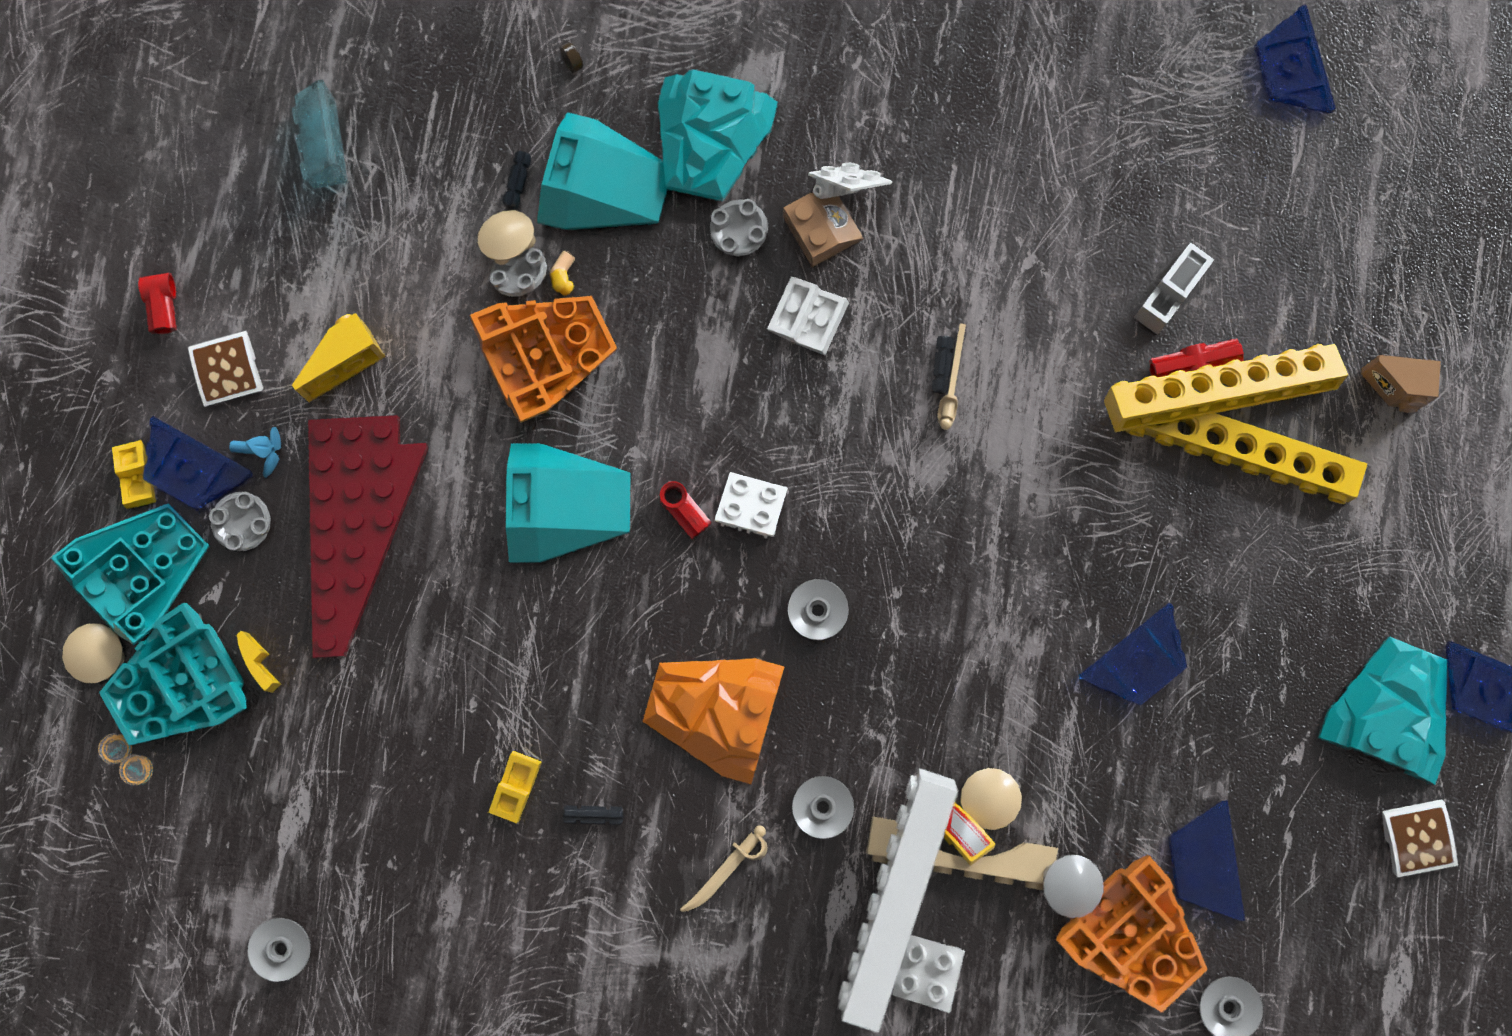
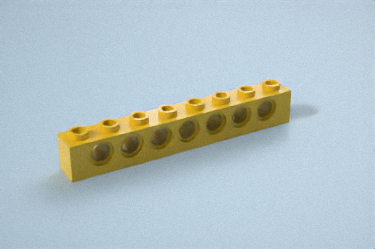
[1104,344,1348,432]
[1126,399,1367,504]

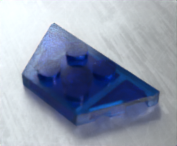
[1254,4,1336,114]
[143,416,253,511]
[1078,602,1188,706]
[1445,641,1512,733]
[1168,800,1245,921]

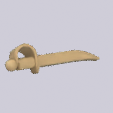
[937,323,966,430]
[681,825,767,912]

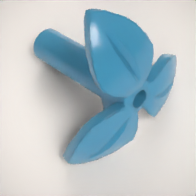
[229,427,281,477]

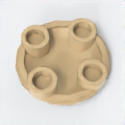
[478,210,536,265]
[62,624,125,683]
[960,768,1022,830]

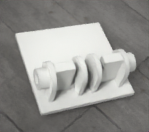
[808,163,892,199]
[715,472,787,539]
[892,935,965,1013]

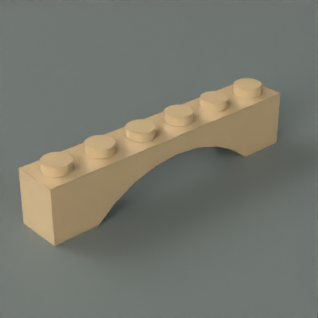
[866,817,1058,890]

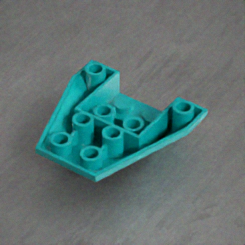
[537,112,667,230]
[506,444,631,563]
[51,504,209,645]

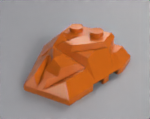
[470,296,617,423]
[643,658,784,784]
[1056,855,1208,1012]

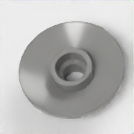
[788,579,849,640]
[792,776,854,838]
[248,918,310,982]
[1200,977,1263,1036]

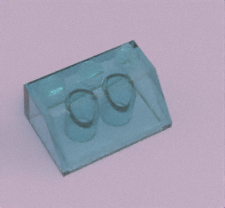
[292,79,348,189]

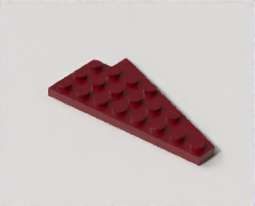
[308,415,428,659]

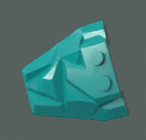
[658,70,778,201]
[99,603,247,745]
[1318,637,1447,785]

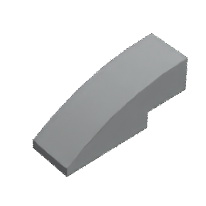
[1134,243,1214,335]

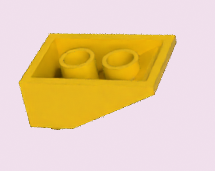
[292,313,385,402]

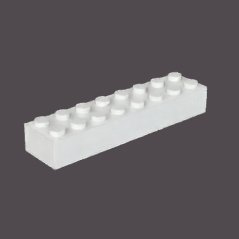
[838,769,958,1033]

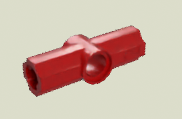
[1149,339,1244,378]

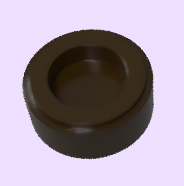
[559,42,583,73]

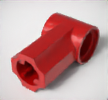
[138,273,177,334]
[660,481,712,540]

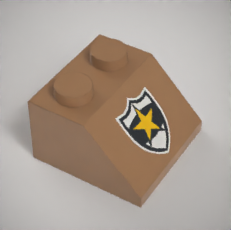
[783,193,863,267]
[1361,355,1441,413]

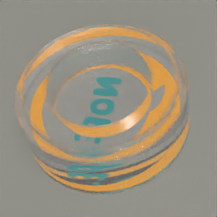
[98,733,132,764]
[119,755,153,785]

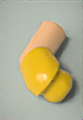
[550,251,575,296]

